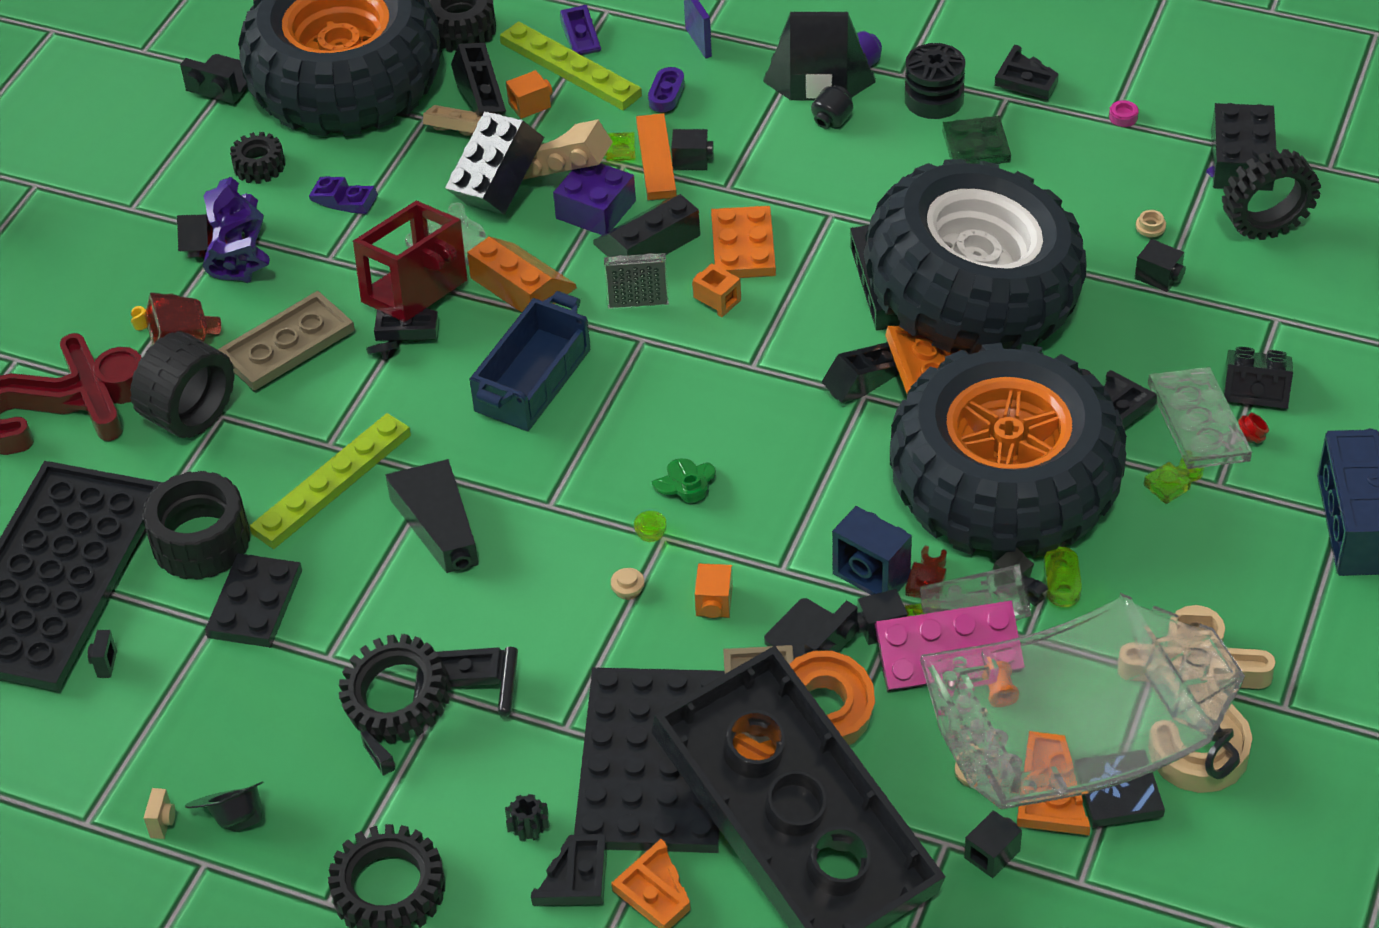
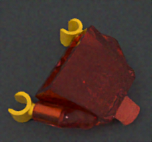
[131,293,221,345]

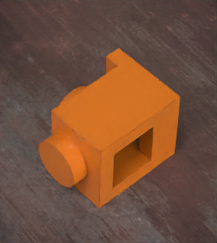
[692,263,741,317]

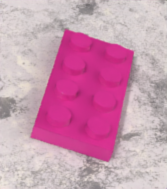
[875,600,1025,691]

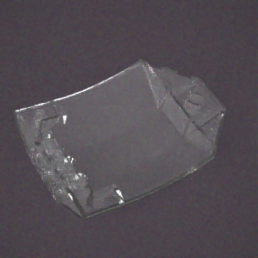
[920,593,1245,810]

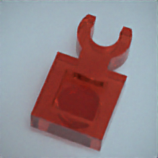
[905,546,947,602]

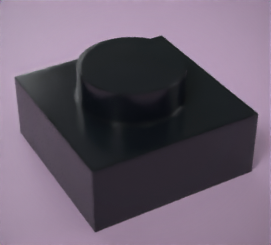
[88,630,117,678]

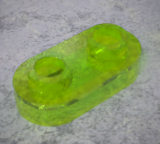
[1044,546,1082,607]

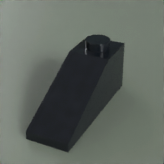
[451,43,506,116]
[821,342,899,403]

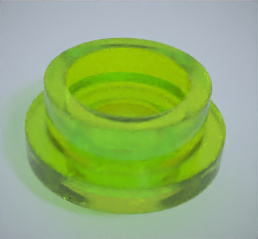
[634,511,667,542]

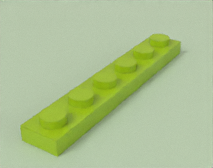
[500,21,642,111]
[249,413,411,549]

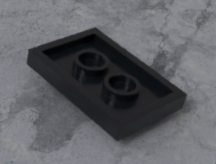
[205,553,302,648]

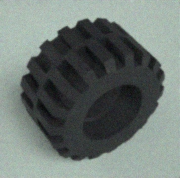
[428,0,496,52]

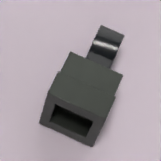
[989,548,1048,606]

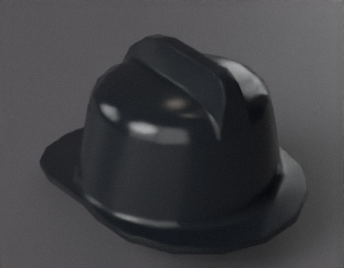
[185,781,264,831]

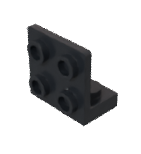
[1223,346,1293,409]

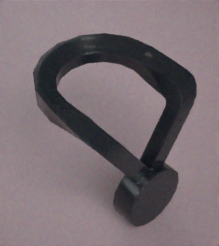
[1200,718,1240,780]

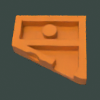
[611,839,691,928]

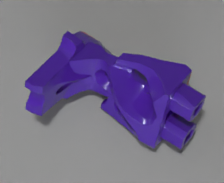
[203,177,270,283]

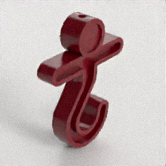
[0,333,142,455]

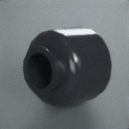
[811,85,854,129]

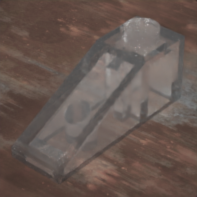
[920,564,1032,621]

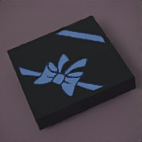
[1075,751,1165,827]

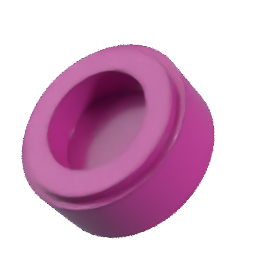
[1109,100,1139,127]

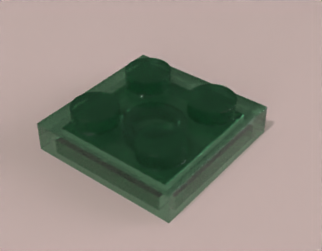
[942,116,1011,164]

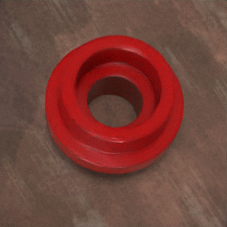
[1238,413,1269,443]

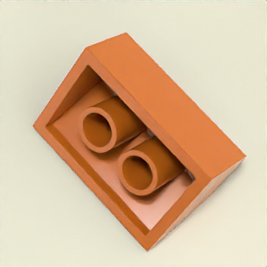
[467,237,576,313]

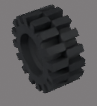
[230,132,285,184]

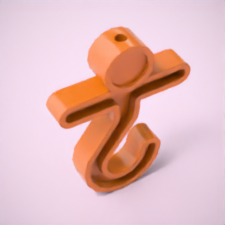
[732,650,875,760]

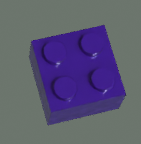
[553,163,636,235]

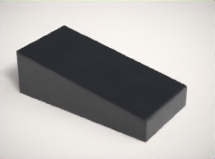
[360,730,396,776]

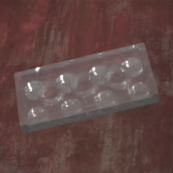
[1148,367,1252,469]

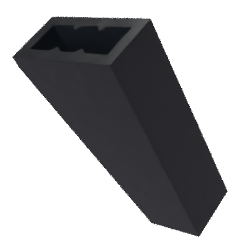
[385,459,478,573]

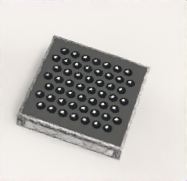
[604,253,669,309]

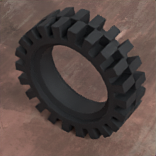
[1222,149,1321,240]
[338,634,451,743]
[328,824,445,928]

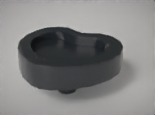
[366,341,399,360]

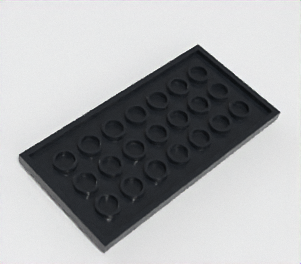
[0,461,162,692]

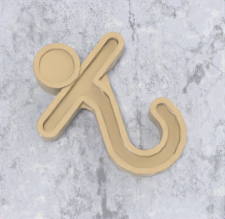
[1118,605,1275,793]

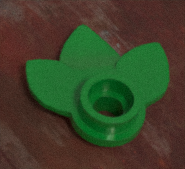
[652,458,716,503]

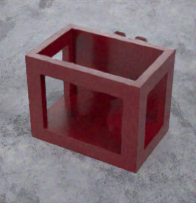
[353,200,467,322]

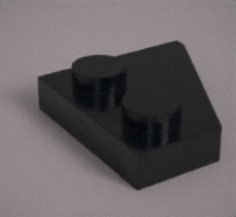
[1104,370,1157,428]

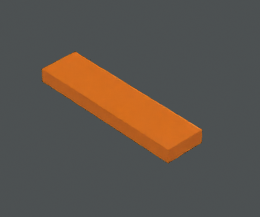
[636,113,677,200]

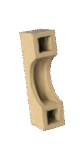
[523,119,613,179]

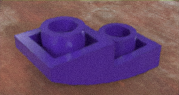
[309,176,378,214]

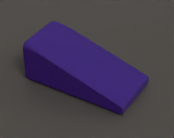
[560,5,601,55]

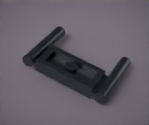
[413,646,518,717]

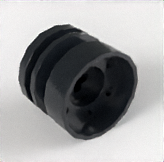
[905,43,965,119]

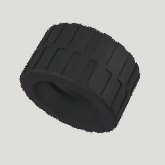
[130,331,235,438]
[142,471,250,579]

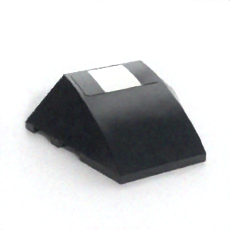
[763,12,876,101]

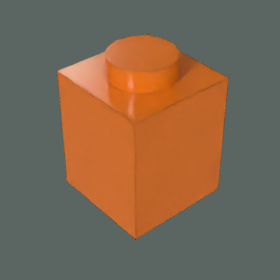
[506,70,553,119]
[695,563,733,618]

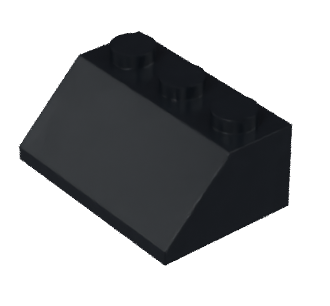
[593,194,700,265]

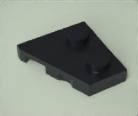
[994,44,1059,100]
[374,308,439,342]
[531,834,607,906]

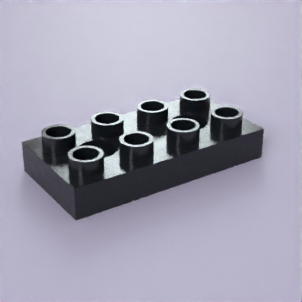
[651,645,946,928]

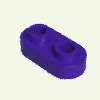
[648,67,685,113]

